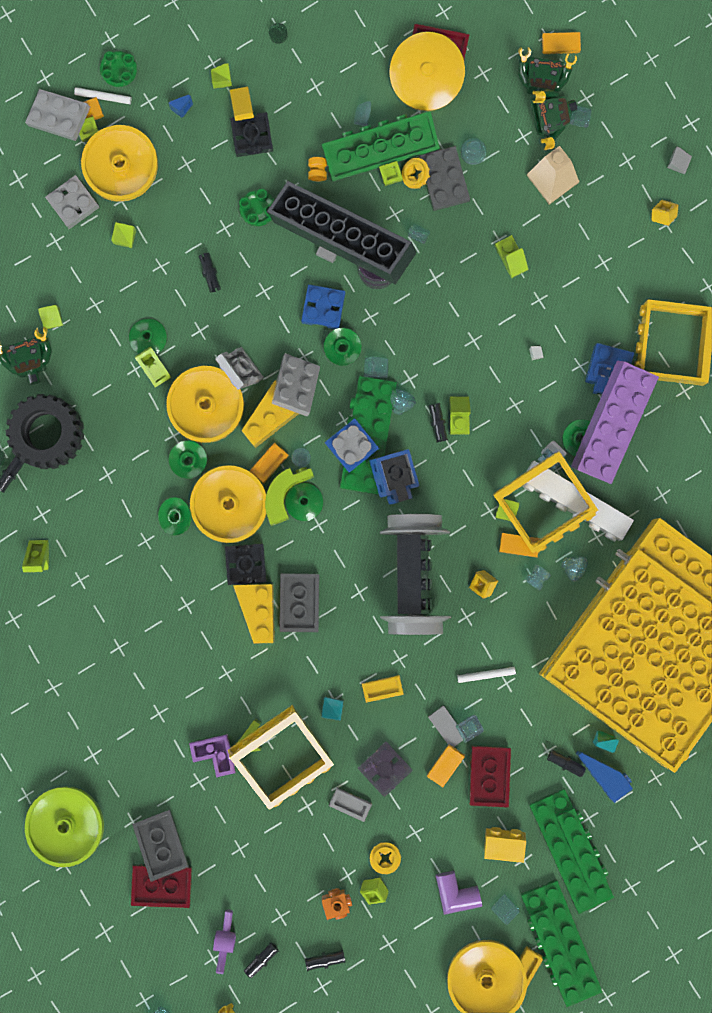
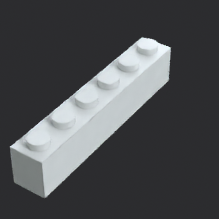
[522,461,634,542]

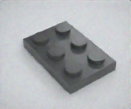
[419,146,470,211]
[280,574,319,632]
[132,810,189,882]

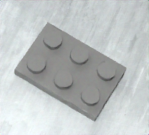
[25,89,90,141]
[271,353,320,416]

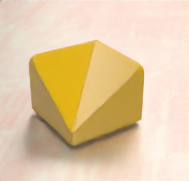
[652,200,678,226]
[469,570,498,598]

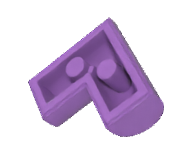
[189,734,236,777]
[436,871,482,915]

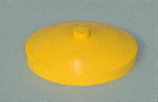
[390,32,465,111]
[81,125,158,202]
[167,366,244,443]
[190,466,267,543]
[447,940,527,1013]

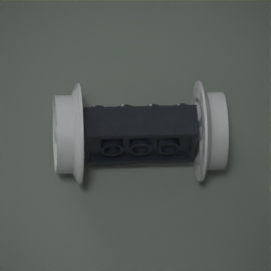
[380,514,451,635]

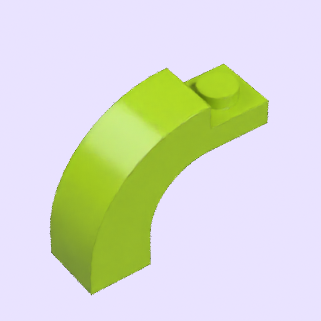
[265,467,314,526]

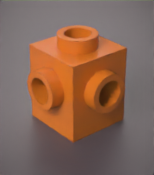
[321,888,352,920]

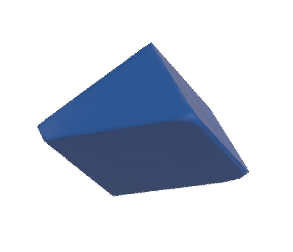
[169,95,193,118]

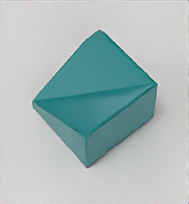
[321,697,344,721]
[593,730,619,753]

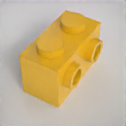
[484,827,526,863]

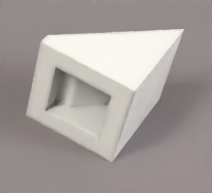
[529,346,544,360]

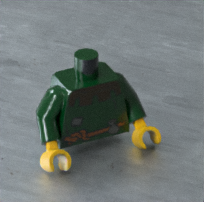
[518,47,577,98]
[530,88,577,150]
[0,327,52,385]

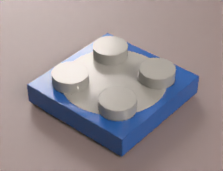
[325,419,379,473]

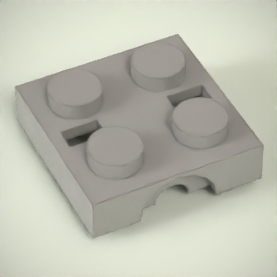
[45,175,100,229]
[216,347,264,390]

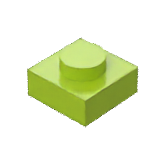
[79,116,99,142]
[379,161,403,186]

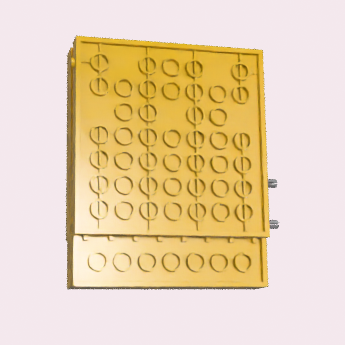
[539,518,712,773]

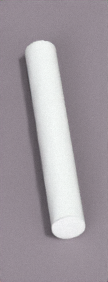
[75,87,132,104]
[457,667,516,683]

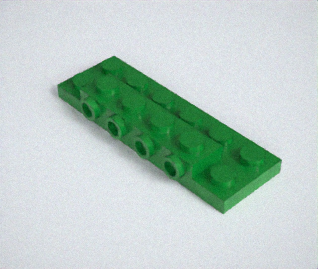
[321,111,440,182]
[340,376,397,495]
[529,788,614,914]
[521,880,603,1007]

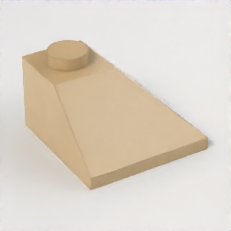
[527,146,579,205]

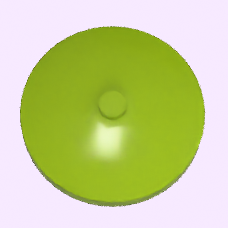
[25,786,104,867]

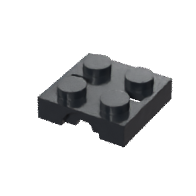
[230,112,274,157]
[225,544,267,585]

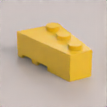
[242,380,299,448]
[233,584,275,643]

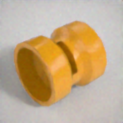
[308,157,327,182]

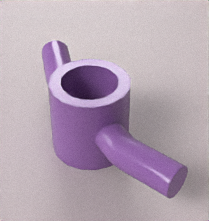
[213,909,236,974]

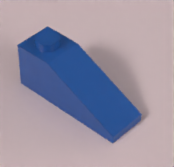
[576,751,633,803]

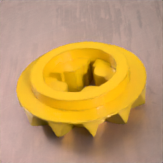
[402,158,430,189]
[370,842,401,874]

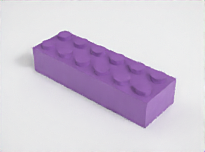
[571,361,659,484]

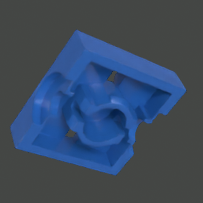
[301,285,346,329]

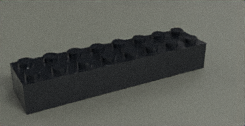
[267,181,416,285]

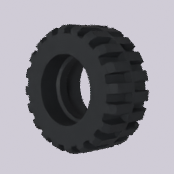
[5,394,84,470]

